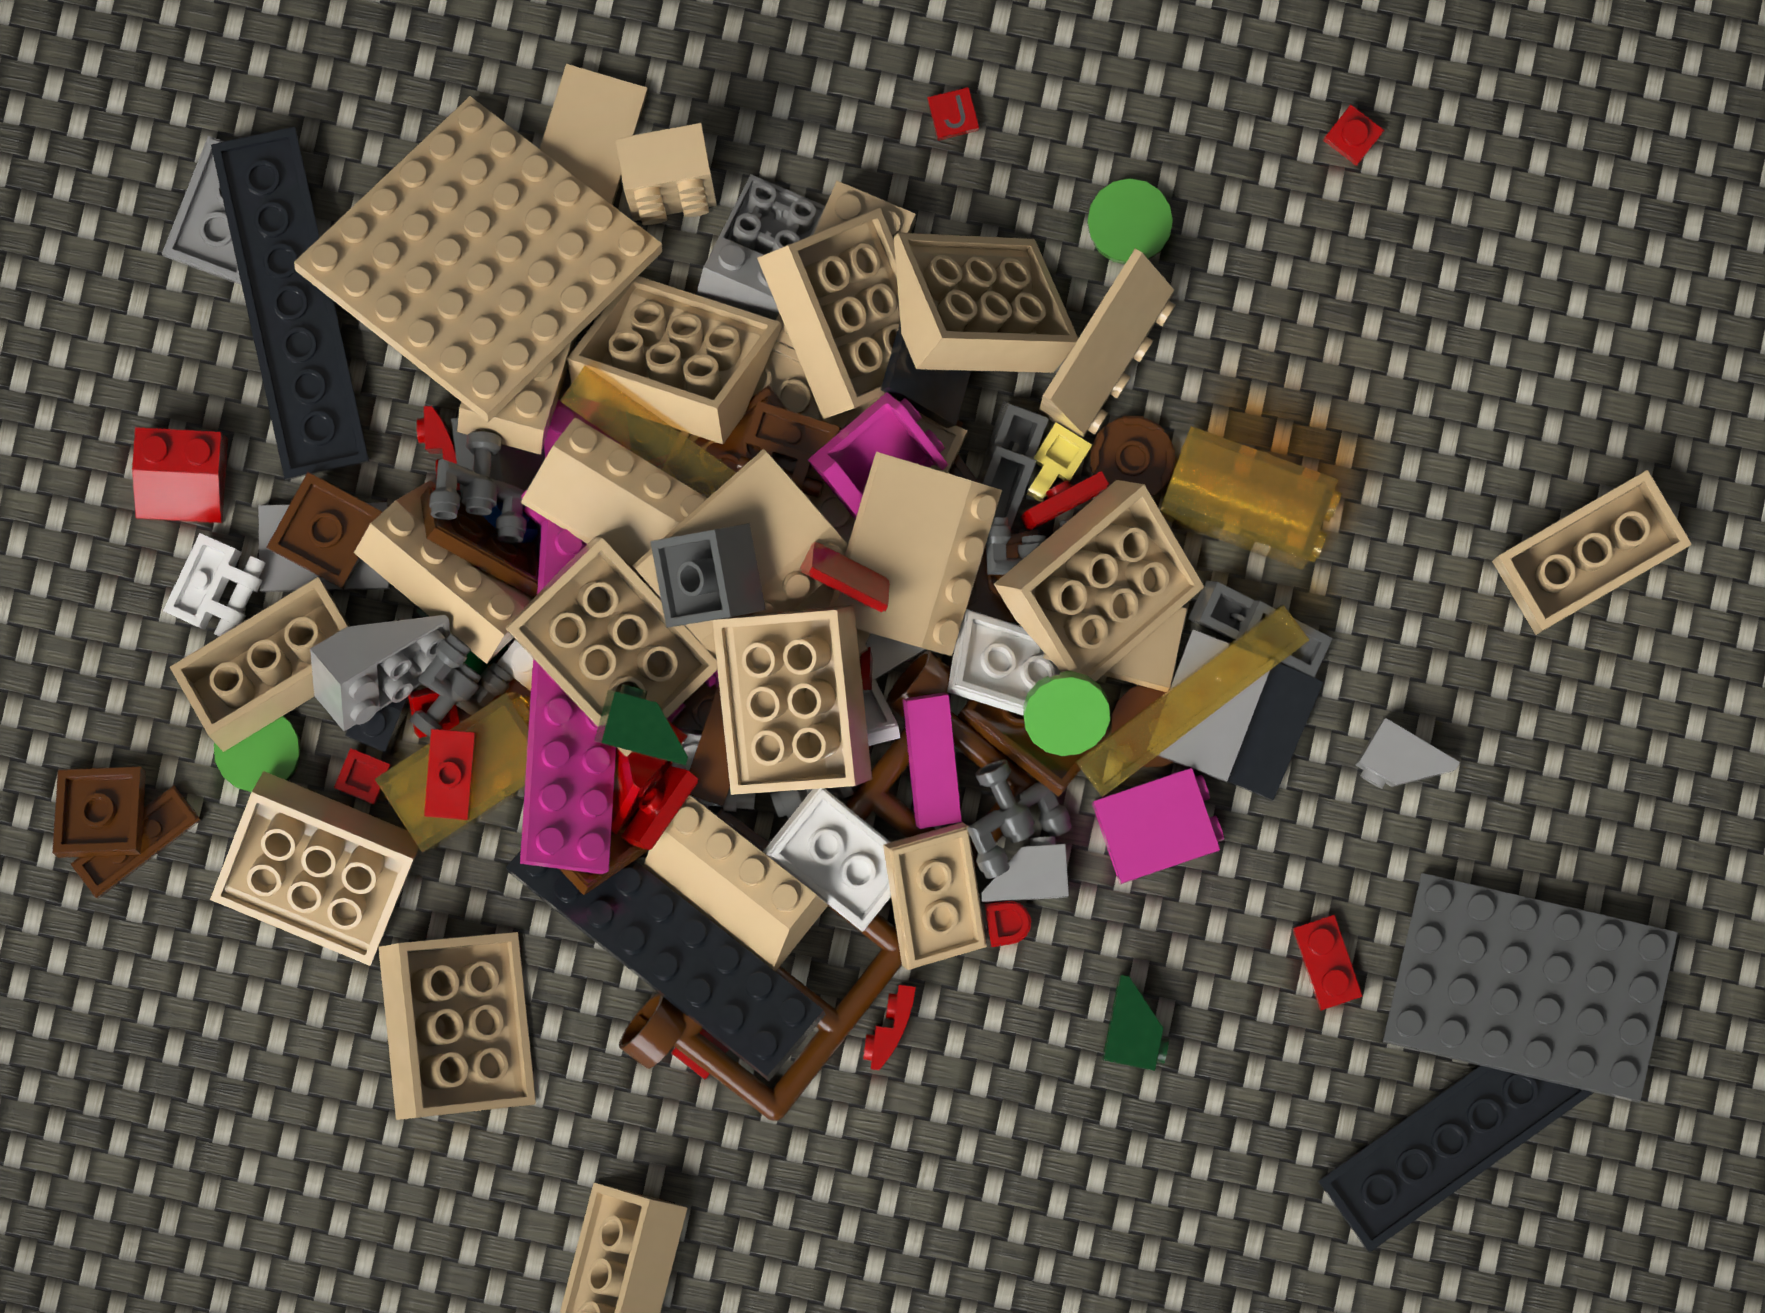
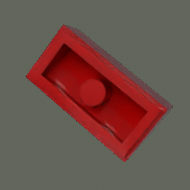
[800,542,890,613]

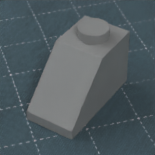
[1355,718,1460,789]
[981,837,1069,903]

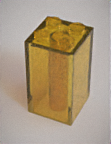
[1159,426,1342,570]
[375,692,530,852]

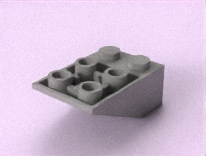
[696,175,825,320]
[310,615,450,731]

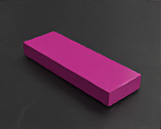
[903,692,962,829]

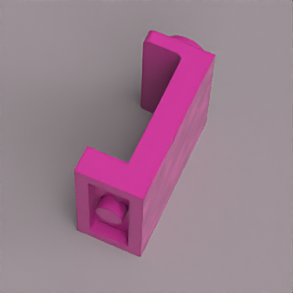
[808,392,949,520]
[1092,768,1224,885]

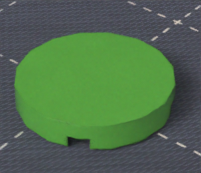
[1087,178,1173,264]
[1023,671,1110,756]
[214,716,301,792]

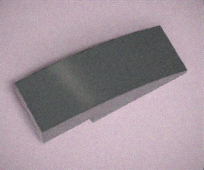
[977,401,1049,527]
[1188,580,1332,677]

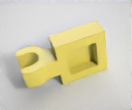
[1027,423,1092,503]

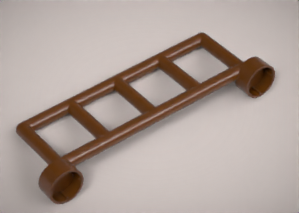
[619,650,1036,1121]

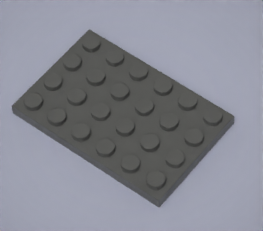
[1383,873,1678,1103]

